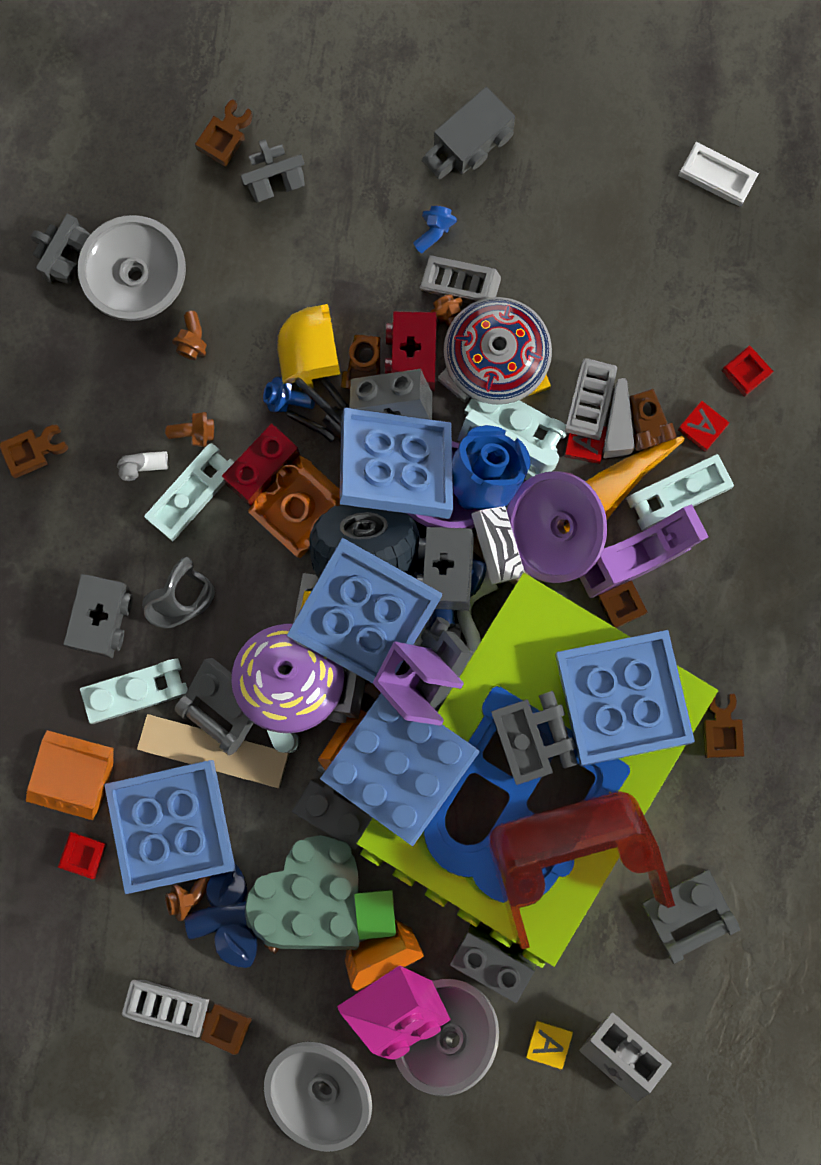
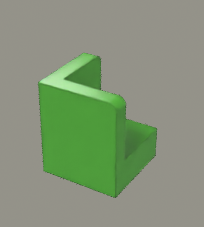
[354,890,396,940]

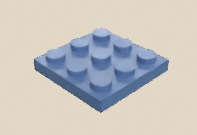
[340,408,453,519]
[287,538,442,683]
[555,630,695,767]
[320,693,480,846]
[104,760,236,894]

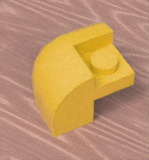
[277,304,340,391]

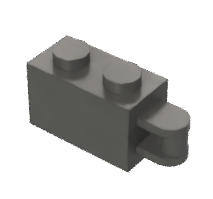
[422,86,515,179]

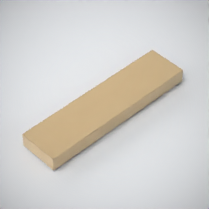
[137,714,289,789]

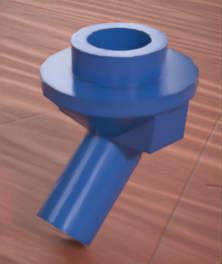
[413,206,457,254]
[263,377,315,412]

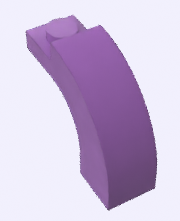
[579,504,709,598]

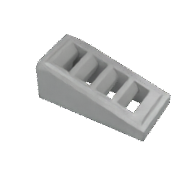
[420,255,501,304]
[565,358,618,440]
[602,378,634,459]
[122,979,209,1037]

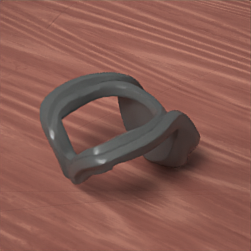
[142,557,215,628]

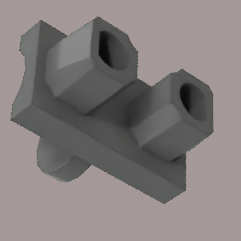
[240,139,305,203]
[30,214,91,284]

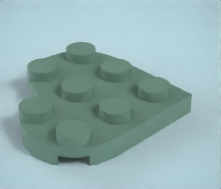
[244,835,359,950]

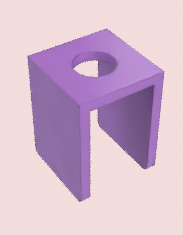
[373,641,464,726]

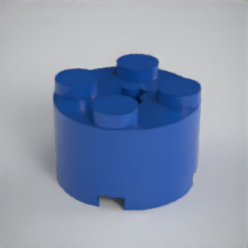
[452,425,530,510]

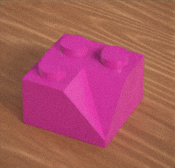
[337,965,451,1059]

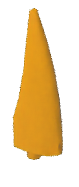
[564,436,685,532]

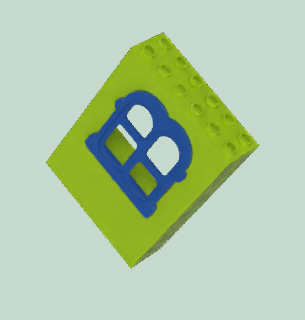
[357,572,718,969]

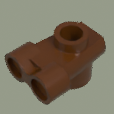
[341,335,381,389]
[629,389,677,451]

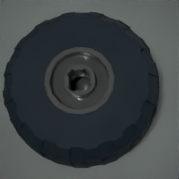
[309,505,420,578]

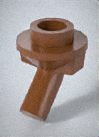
[430,294,463,327]
[172,311,207,360]
[165,412,214,448]
[165,876,211,921]

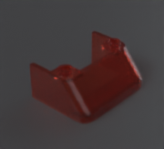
[489,791,675,949]

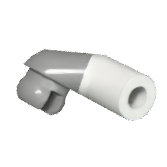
[117,451,169,481]

